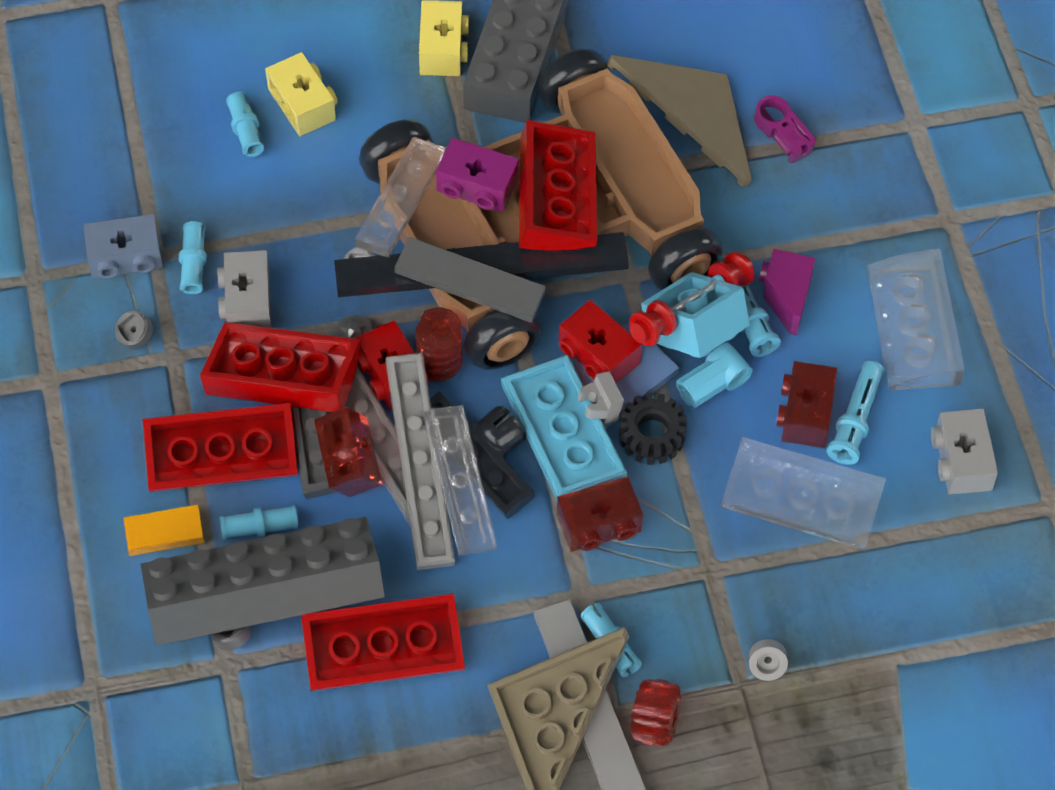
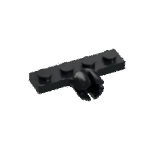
[430,391,535,520]

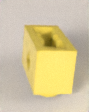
[419,1,469,76]
[265,52,338,137]

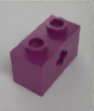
[436,138,519,212]

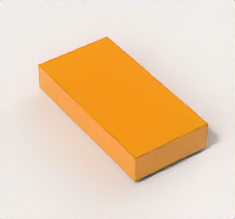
[123,505,204,556]

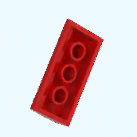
[519,120,597,251]
[200,322,361,413]
[142,403,298,492]
[301,594,465,691]

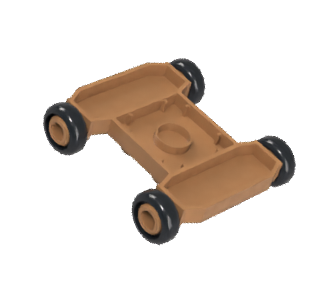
[359,49,724,370]

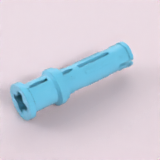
[721,258,781,357]
[827,360,884,465]

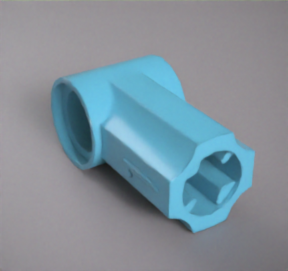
[676,342,753,408]

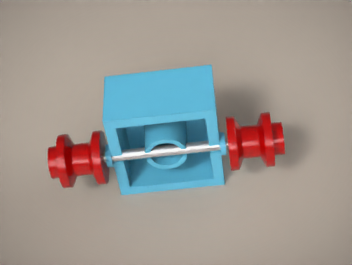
[630,252,754,358]

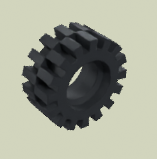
[619,393,687,465]

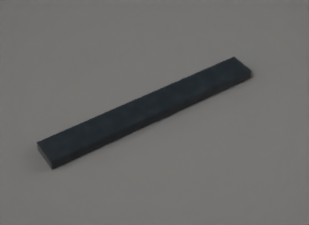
[334,232,629,298]

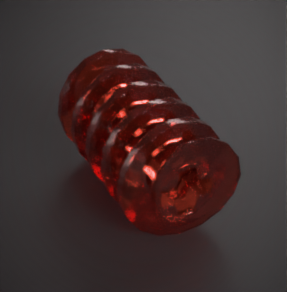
[416,307,463,382]

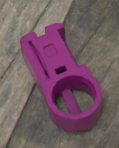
[754,95,816,163]

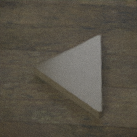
[606,55,752,187]
[487,627,629,790]

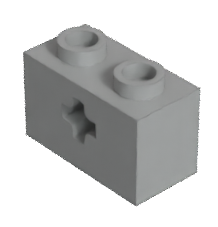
[217,250,272,328]
[931,408,998,495]

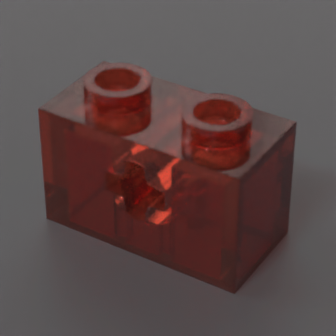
[776,361,837,448]
[314,407,382,497]
[556,476,643,552]

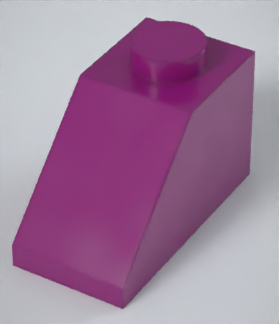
[759,249,815,336]

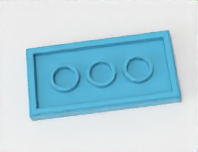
[501,355,627,504]

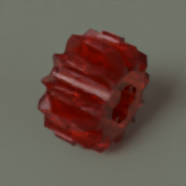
[630,679,682,747]

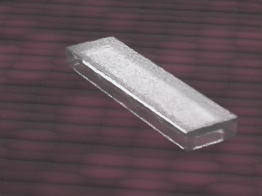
[355,137,446,258]
[425,406,497,555]

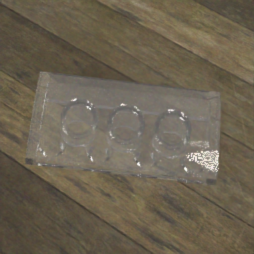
[867,249,965,390]
[720,437,886,550]

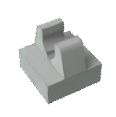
[578,371,624,424]

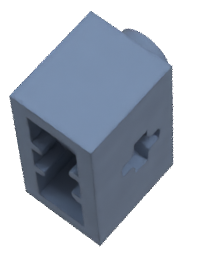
[83,214,163,279]

